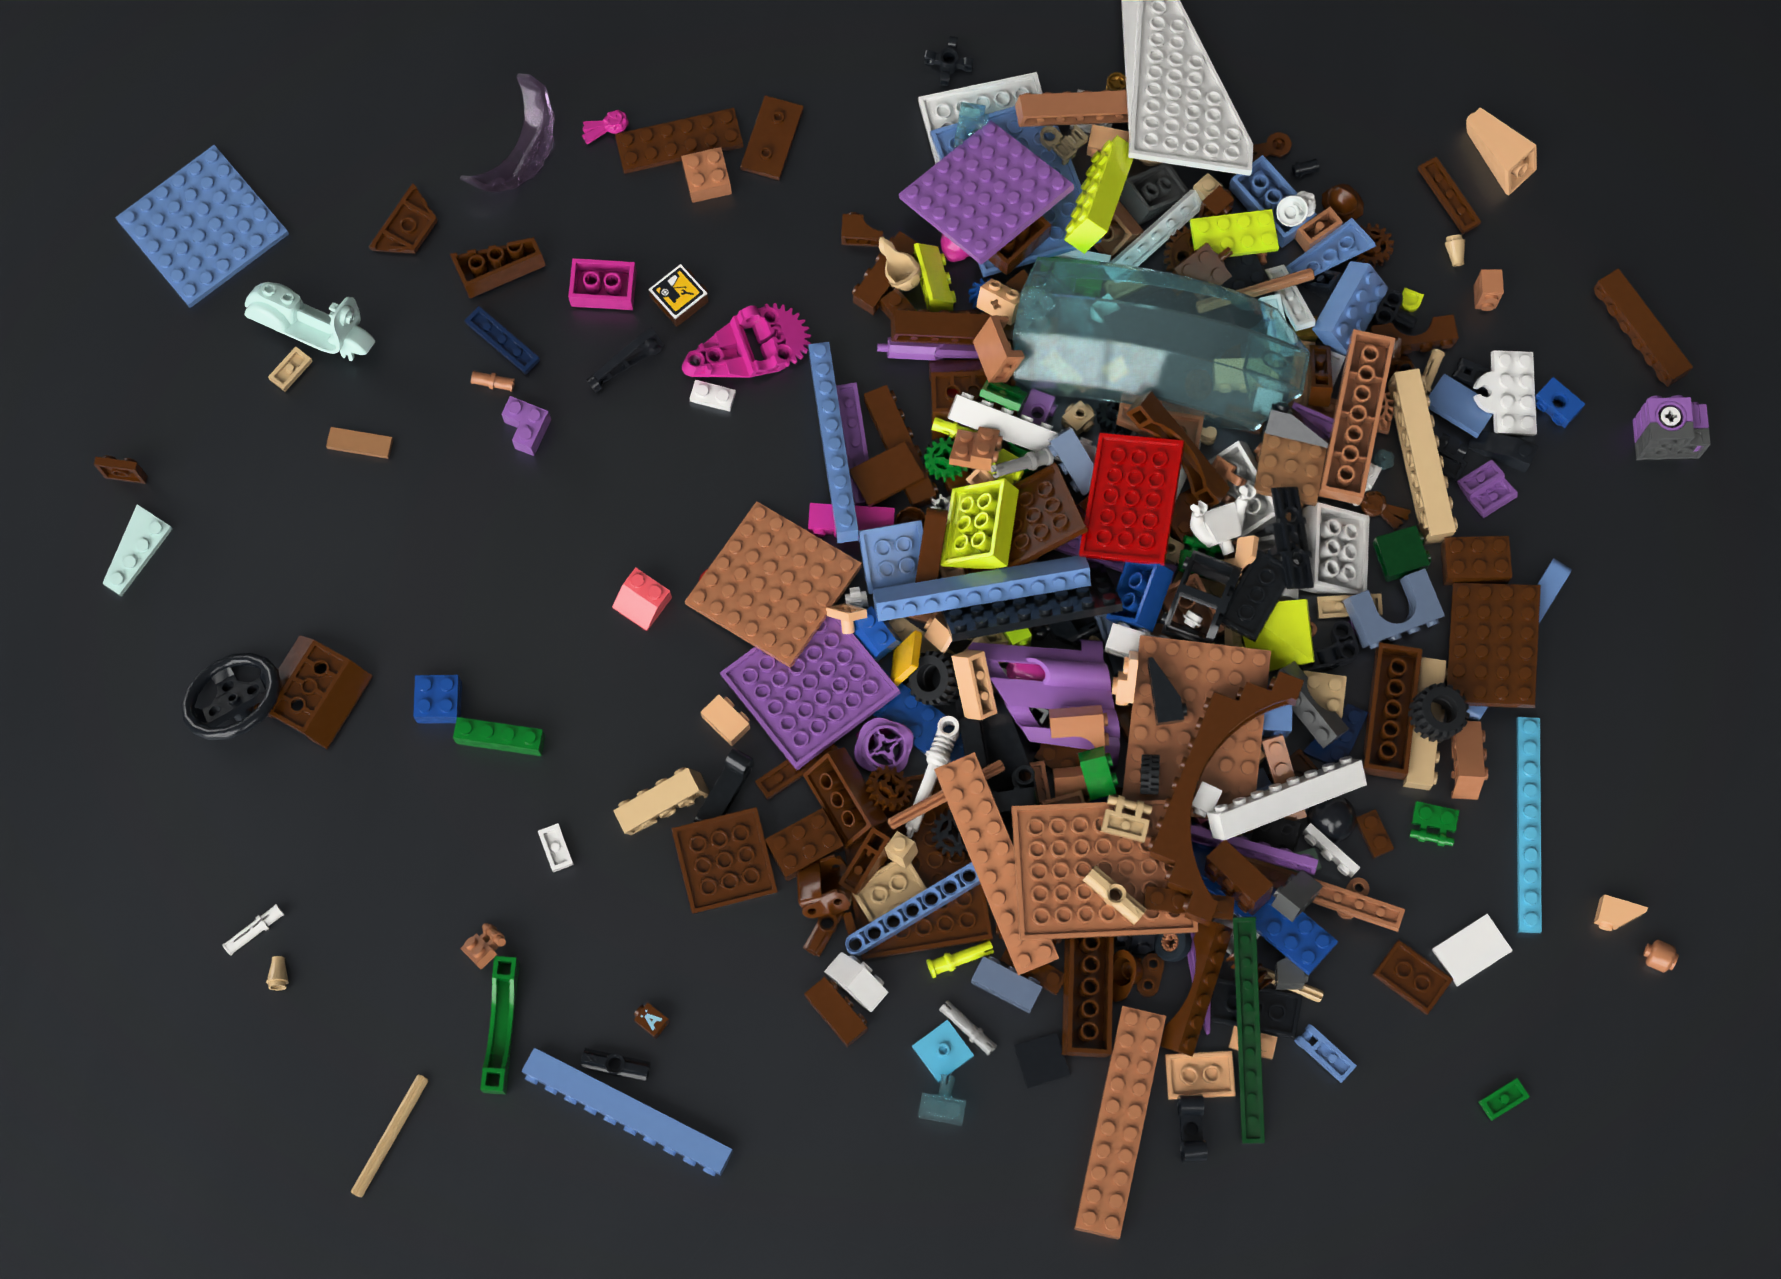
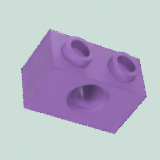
[1020,388,1057,425]

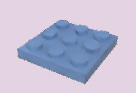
[858,520,923,594]

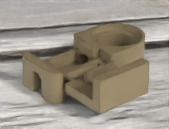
[1040,124,1088,165]

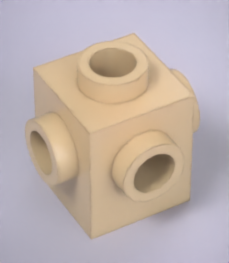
[1061,400,1095,436]

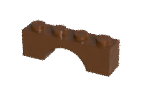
[1369,314,1459,355]

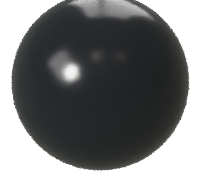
[1307,796,1356,843]

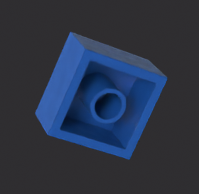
[413,675,462,724]

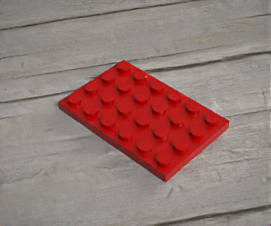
[1079,433,1184,566]

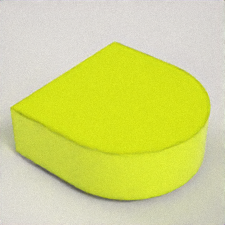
[1401,288,1424,312]

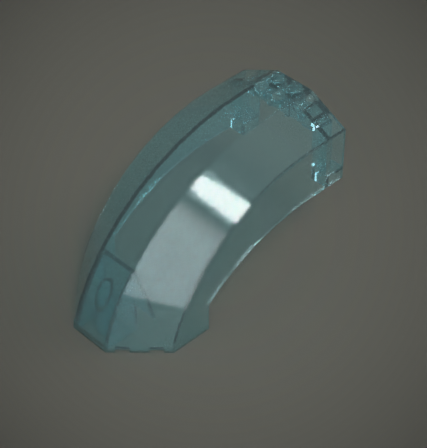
[1013,257,1310,431]

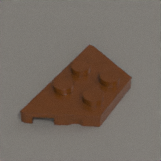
[369,183,438,254]

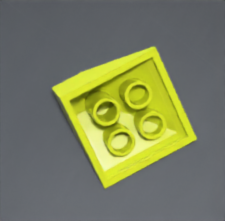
[1243,599,1315,672]

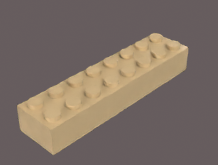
[1387,368,1458,545]

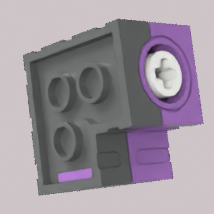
[1633,395,1711,460]

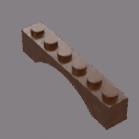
[1126,391,1230,508]
[1160,921,1233,1057]

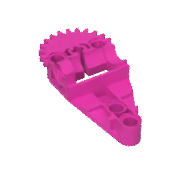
[682,303,811,378]

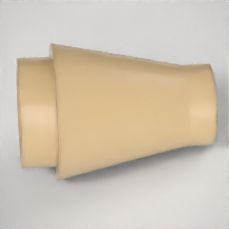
[1444,235,1465,267]
[266,956,289,991]

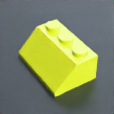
[914,243,956,312]

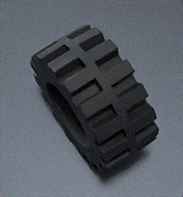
[1140,754,1160,795]

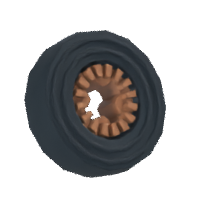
[1154,933,1192,962]

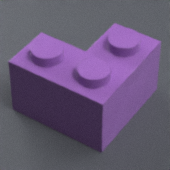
[501,396,551,456]

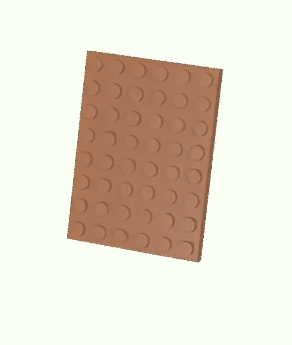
[1122,635,1271,820]
[1011,800,1198,941]

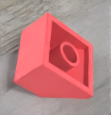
[612,567,672,631]

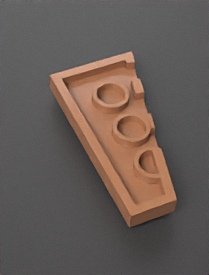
[1116,403,1204,448]

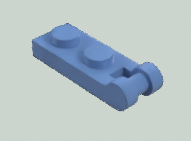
[1294,1024,1357,1083]

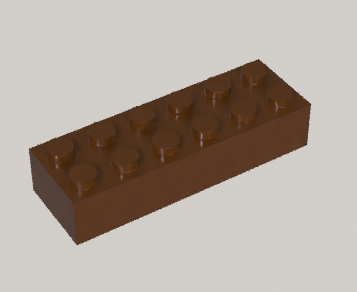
[1362,642,1422,780]
[1062,936,1114,1058]

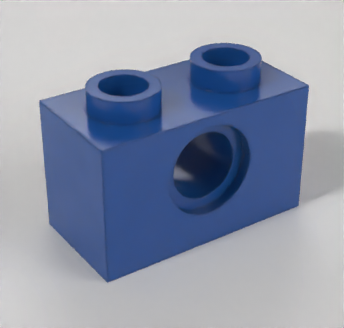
[1535,377,1585,428]

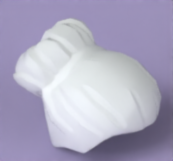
[1276,191,1316,227]

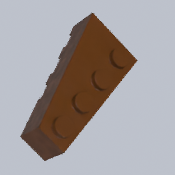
[450,237,546,298]

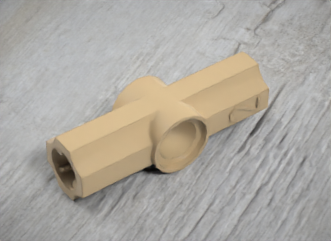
[1082,865,1147,925]

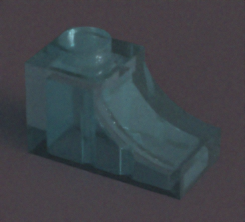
[954,102,989,148]

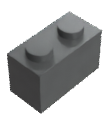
[1271,870,1323,922]

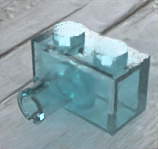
[918,1074,966,1126]

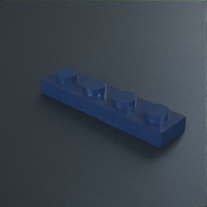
[464,306,540,375]

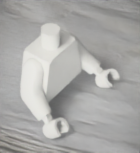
[1190,485,1256,556]

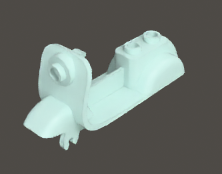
[245,282,375,361]

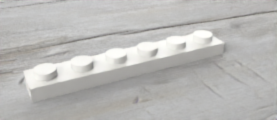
[1105,190,1202,283]

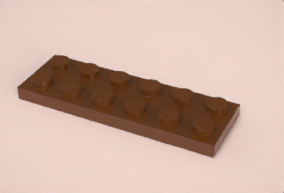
[615,108,743,174]

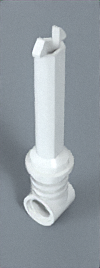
[905,716,960,838]

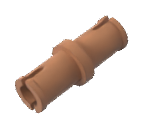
[471,371,515,392]

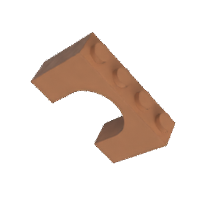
[1049,705,1109,798]

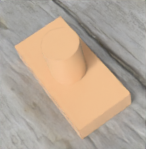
[826,603,867,634]

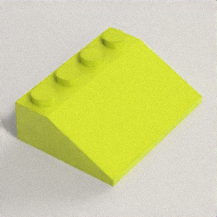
[940,479,1019,570]

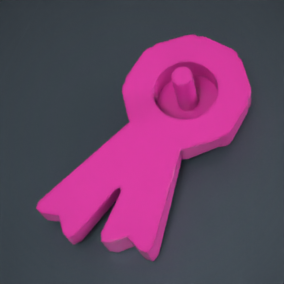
[582,110,629,144]

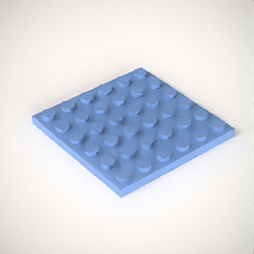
[115,145,289,308]

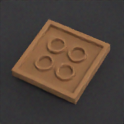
[1254,432,1327,506]

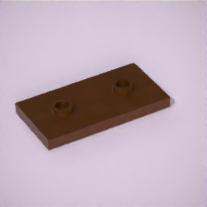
[740,95,804,181]

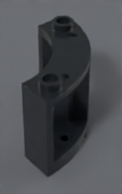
[1160,550,1242,644]

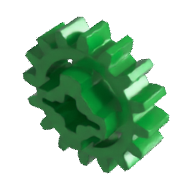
[924,437,968,482]

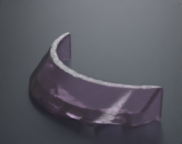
[460,74,555,192]

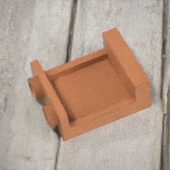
[973,315,1025,383]

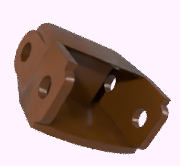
[797,854,852,918]

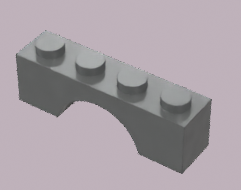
[1269,661,1349,748]
[1274,910,1308,990]

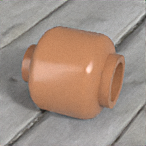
[1643,940,1679,973]

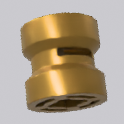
[1106,72,1126,91]

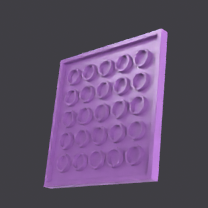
[899,120,1074,265]
[720,616,900,770]

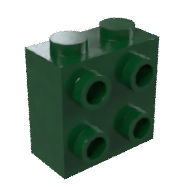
[1372,525,1431,582]

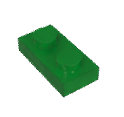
[1479,1078,1530,1121]

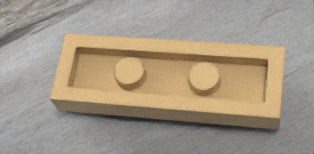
[1316,593,1383,619]

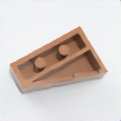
[1451,721,1488,800]

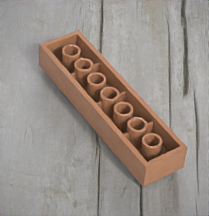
[1318,329,1395,505]

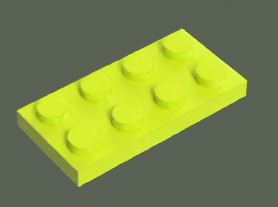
[1189,209,1279,257]

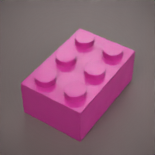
[568,258,637,310]

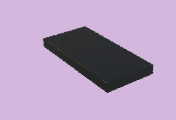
[1221,549,1287,642]
[1211,977,1303,1039]

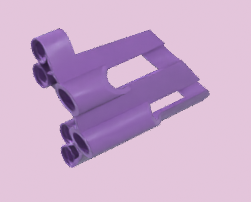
[968,639,1120,768]

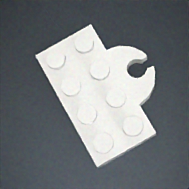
[1473,350,1537,436]

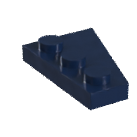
[1303,703,1368,764]

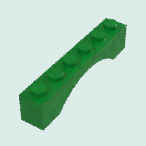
[480,956,520,1094]

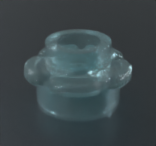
[1374,449,1395,470]

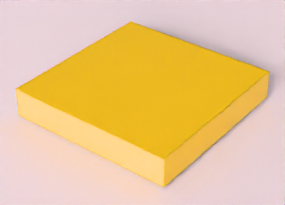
[890,630,922,687]

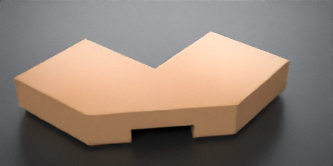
[1222,535,1259,577]

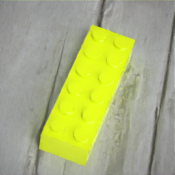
[1064,135,1134,254]

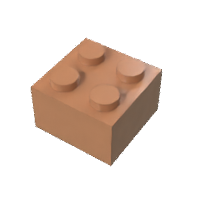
[681,147,732,203]

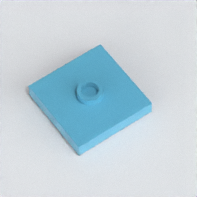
[912,1020,974,1083]

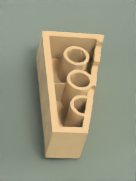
[613,767,710,835]

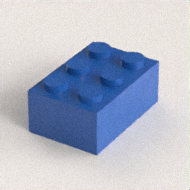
[1106,562,1174,632]

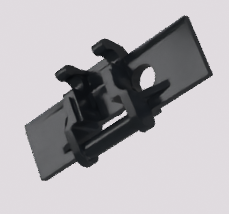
[1264,487,1314,589]

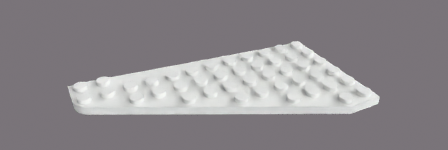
[1121,0,1253,176]

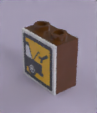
[649,264,709,327]

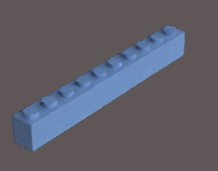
[808,342,859,543]
[872,555,1091,622]
[521,1048,734,1177]

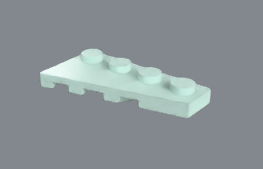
[103,505,173,597]

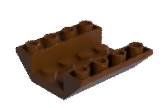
[929,359,1017,440]
[254,636,373,750]

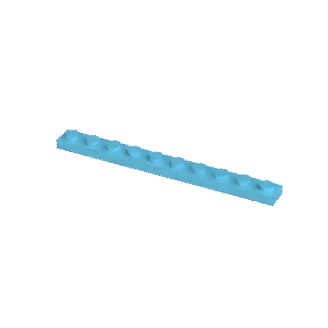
[1517,717,1542,933]

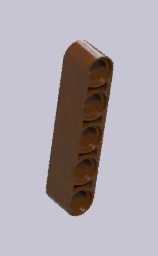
[915,507,948,614]

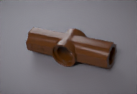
[803,910,846,957]

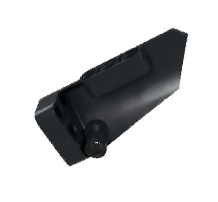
[955,692,1040,818]

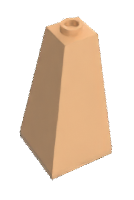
[1466,107,1537,196]

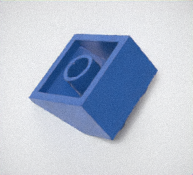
[853,606,902,662]

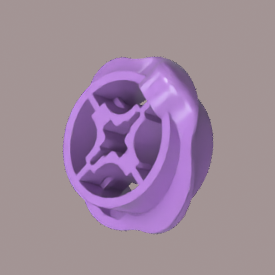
[854,718,914,773]

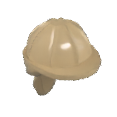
[879,237,921,291]

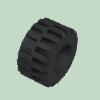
[907,651,960,706]
[1408,683,1470,742]

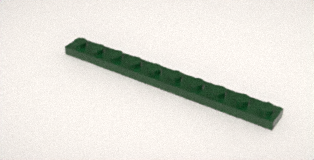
[1233,917,1265,1143]

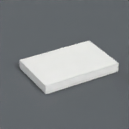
[1432,914,1513,986]

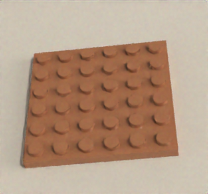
[684,501,862,668]

